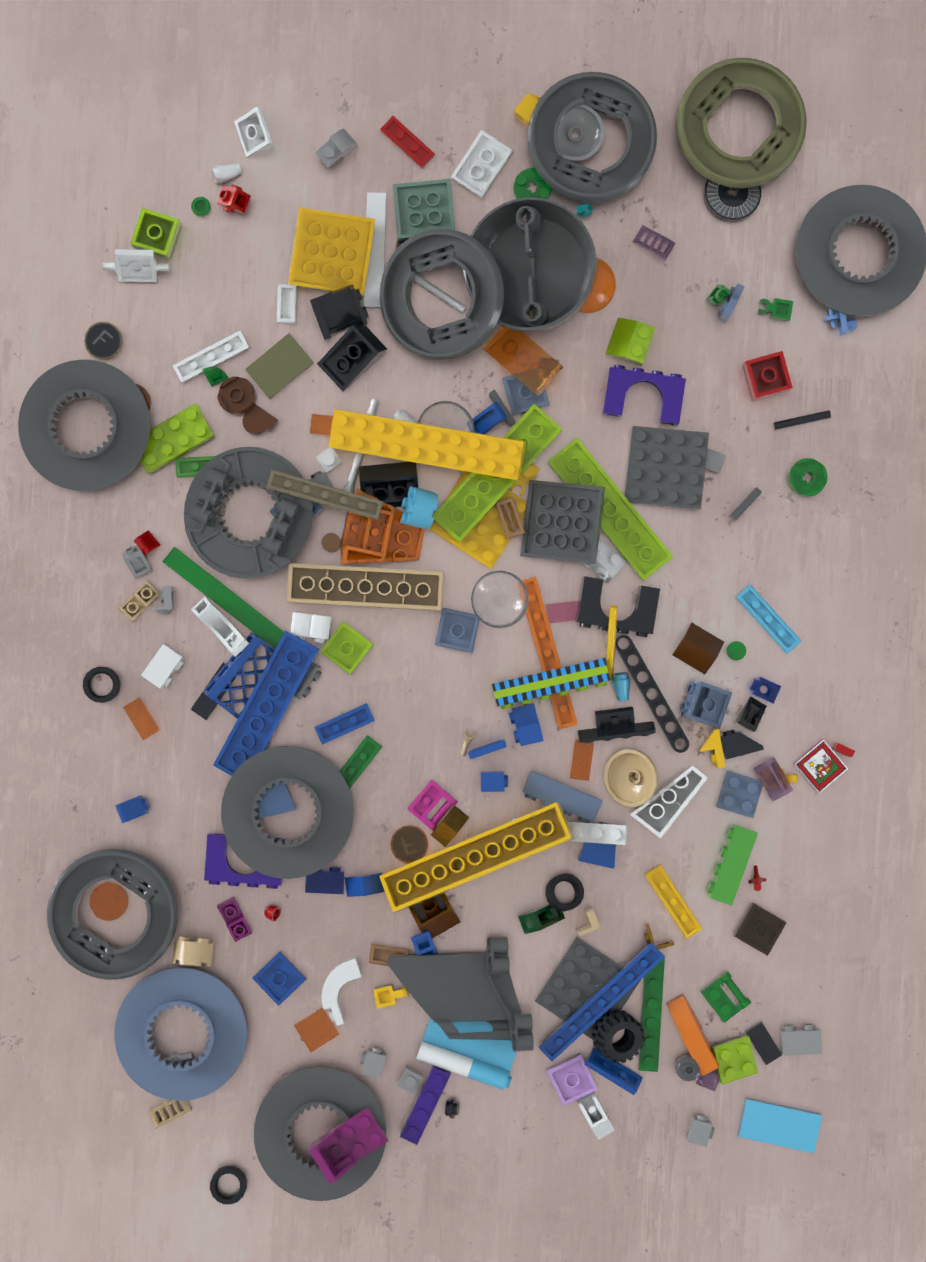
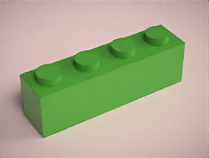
[707,824,758,906]

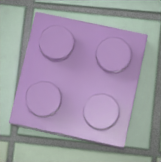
[546,1054,598,1106]

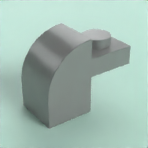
[315,129,358,168]

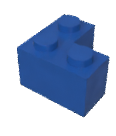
[509,703,544,746]

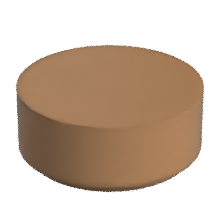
[321,533,341,552]

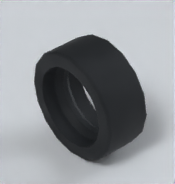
[82,666,121,703]
[545,873,584,912]
[210,1166,247,1205]

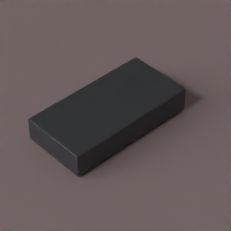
[745,1022,782,1065]

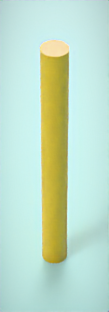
[606,605,617,679]

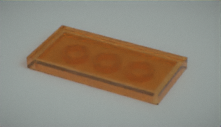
[484,327,563,396]

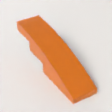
[667,994,720,1076]

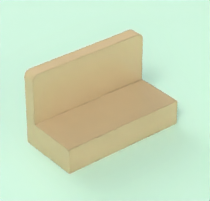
[576,906,600,936]

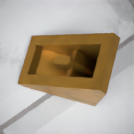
[431,806,469,847]

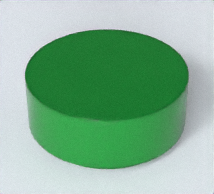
[191,197,211,217]
[726,641,746,660]

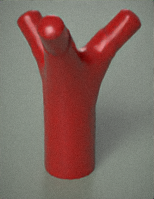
[748,865,767,891]

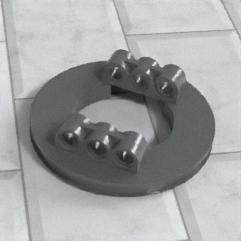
[528,72,657,202]
[380,229,504,360]
[47,849,178,980]

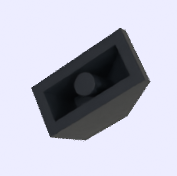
[720,729,764,759]

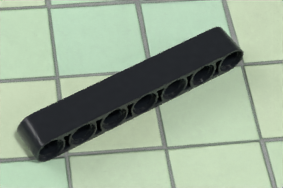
[615,635,689,753]

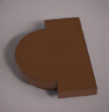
[242,403,279,435]

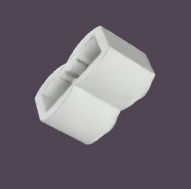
[290,612,332,643]

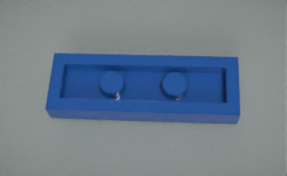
[314,703,375,745]
[585,1048,643,1095]

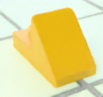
[698,729,725,768]

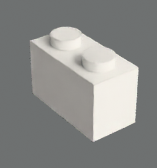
[141,644,184,689]

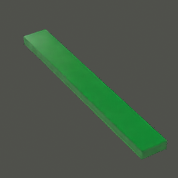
[162,547,284,649]

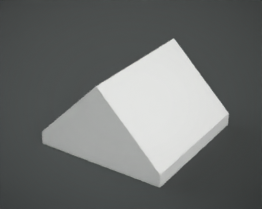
[234,106,274,157]

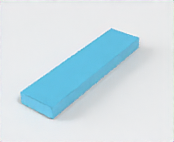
[735,584,801,654]

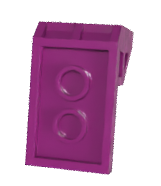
[309,1107,389,1184]

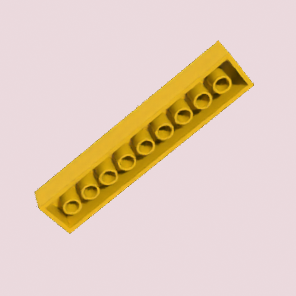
[328,409,526,480]
[379,802,574,912]

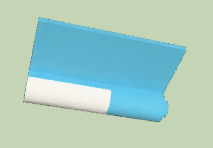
[416,1018,517,1090]

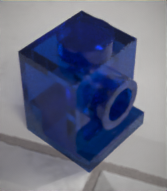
[749,677,781,704]

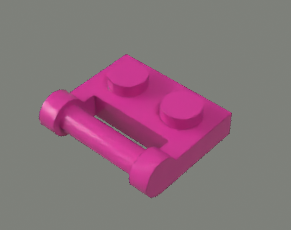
[407,780,458,831]

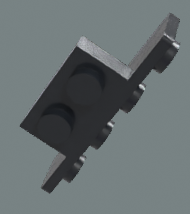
[578,707,656,743]

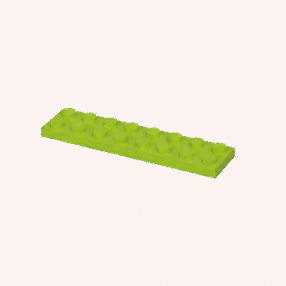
[432,404,563,543]
[547,438,673,581]

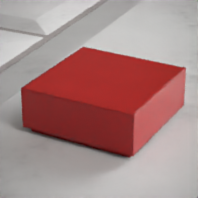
[134,530,160,555]
[832,743,855,757]

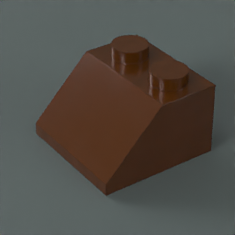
[409,893,461,939]

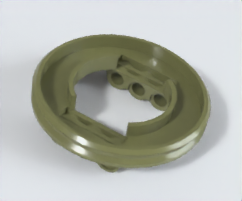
[677,58,807,188]

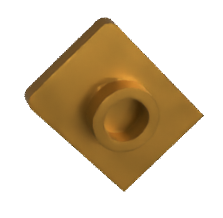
[644,924,675,949]

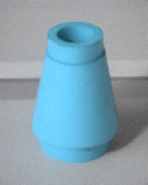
[611,672,630,701]

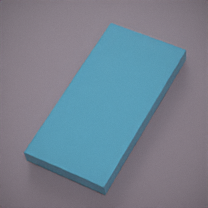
[738,1098,822,1153]

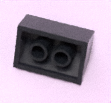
[359,462,419,507]

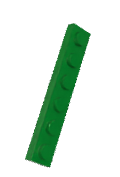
[638,958,665,1072]

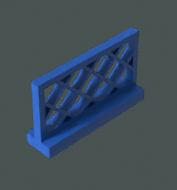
[203,632,275,719]

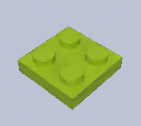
[320,622,374,675]
[712,1035,758,1085]

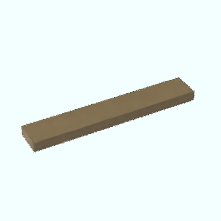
[266,469,383,520]

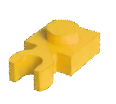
[511,464,540,496]

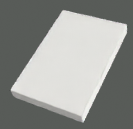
[450,130,513,199]

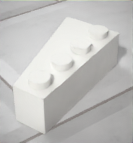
[630,766,708,839]

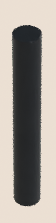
[773,410,831,430]

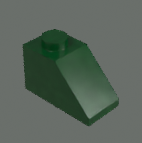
[518,900,565,934]

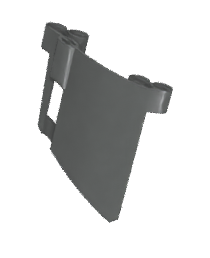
[386,937,534,1052]

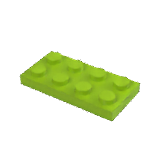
[140,403,215,475]

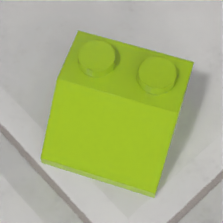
[605,317,656,366]

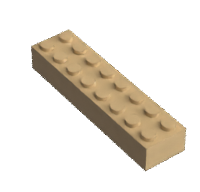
[287,563,443,611]

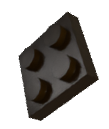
[734,903,787,956]

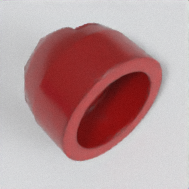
[264,905,281,922]

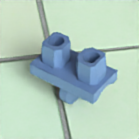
[824,309,858,336]

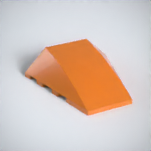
[340,488,425,564]

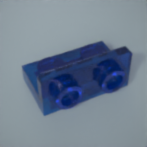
[305,867,345,894]

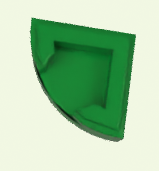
[202,367,228,387]

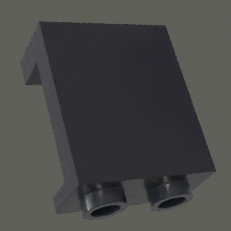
[310,284,369,340]

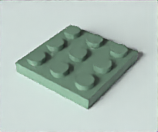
[393,179,455,241]

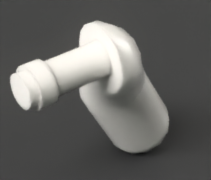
[168,1052,193,1062]

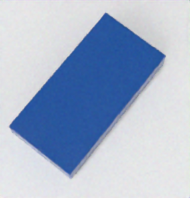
[467,402,507,434]

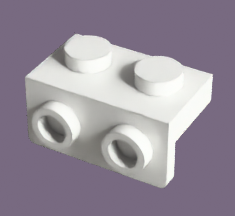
[583,538,627,583]

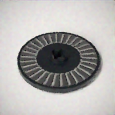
[704,179,761,221]

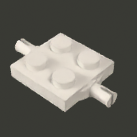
[103,249,169,282]

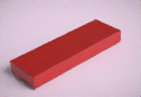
[380,116,435,169]

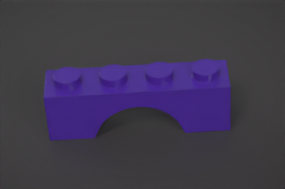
[400,1065,451,1145]

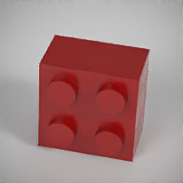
[743,351,793,401]

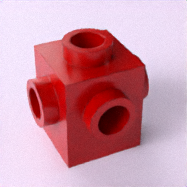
[217,184,251,214]

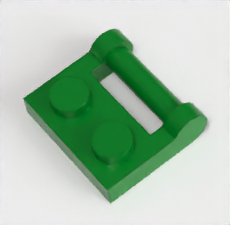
[700,971,751,1023]

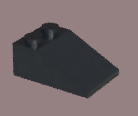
[317,321,387,391]

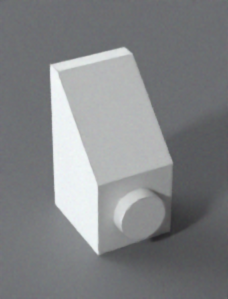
[576,1092,615,1140]

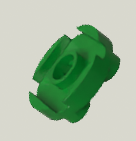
[513,168,552,199]
[788,458,828,497]

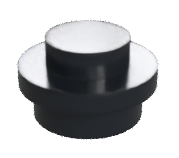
[445,1099,460,1119]

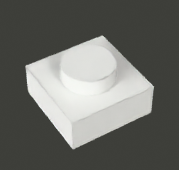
[316,448,343,473]

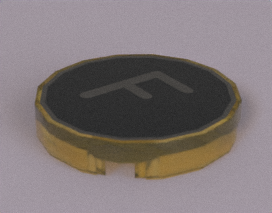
[84,321,123,360]

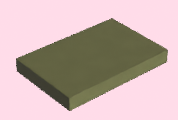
[245,333,314,399]

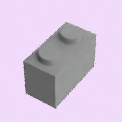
[780,1025,822,1055]

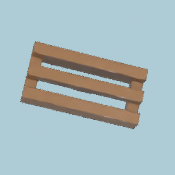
[495,497,525,540]

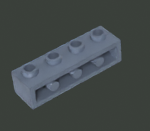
[522,770,603,823]

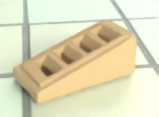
[148,1100,192,1129]

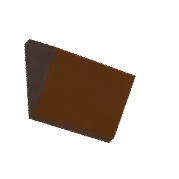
[672,622,724,675]

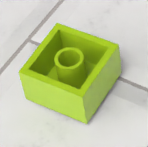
[130,207,181,260]

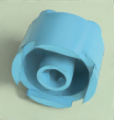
[401,486,438,530]

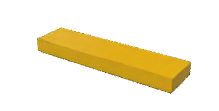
[644,864,702,939]

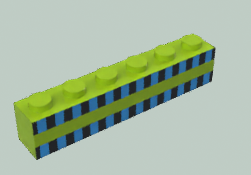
[492,658,610,709]

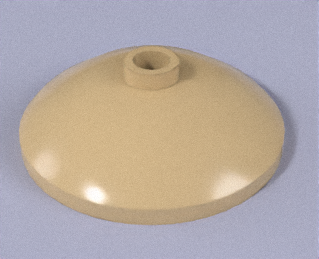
[604,749,658,807]

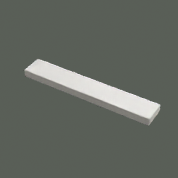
[363,192,386,308]

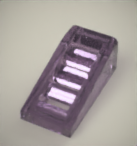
[633,225,676,261]

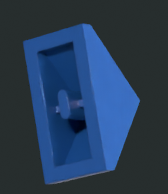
[345,872,385,897]

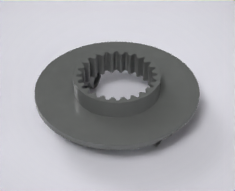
[796,185,926,316]
[18,360,150,491]
[184,447,313,579]
[221,746,354,879]
[254,1067,386,1201]

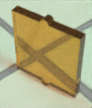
[294,1007,339,1052]

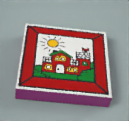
[794,739,848,793]

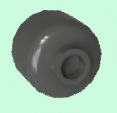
[675,1054,700,1081]

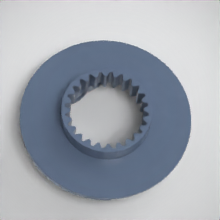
[114,968,247,1101]

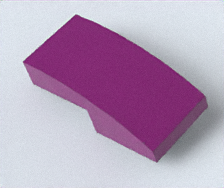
[217,897,252,942]

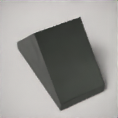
[735,696,767,732]

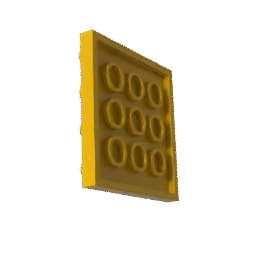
[288,207,375,296]
[429,471,527,569]

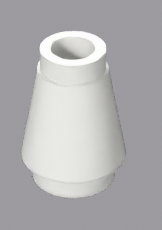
[212,163,241,184]

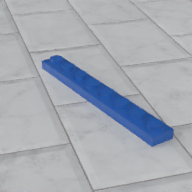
[539,942,665,1061]

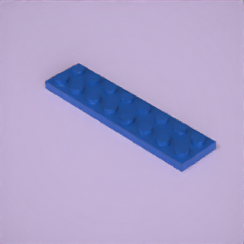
[213,631,320,776]

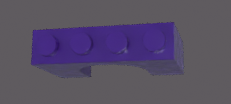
[602,365,686,426]
[204,833,286,889]

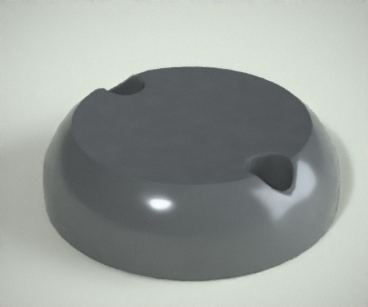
[463,197,597,332]

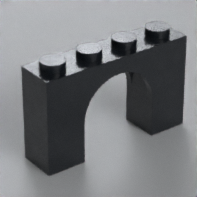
[575,576,660,637]

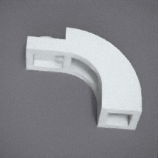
[191,596,249,657]
[321,957,362,1026]

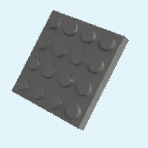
[625,426,709,510]
[520,480,605,564]
[535,937,641,1040]

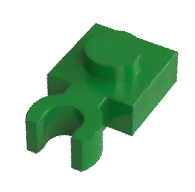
[706,285,731,305]
[758,298,793,321]

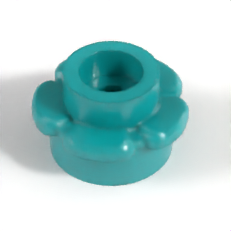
[576,203,594,218]

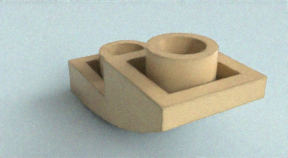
[118,581,160,623]

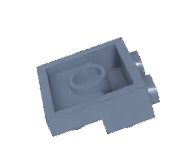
[680,679,732,729]

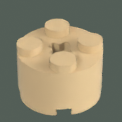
[172,936,213,967]

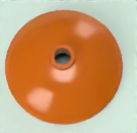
[578,258,616,313]

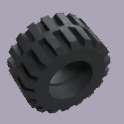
[592,1009,645,1063]

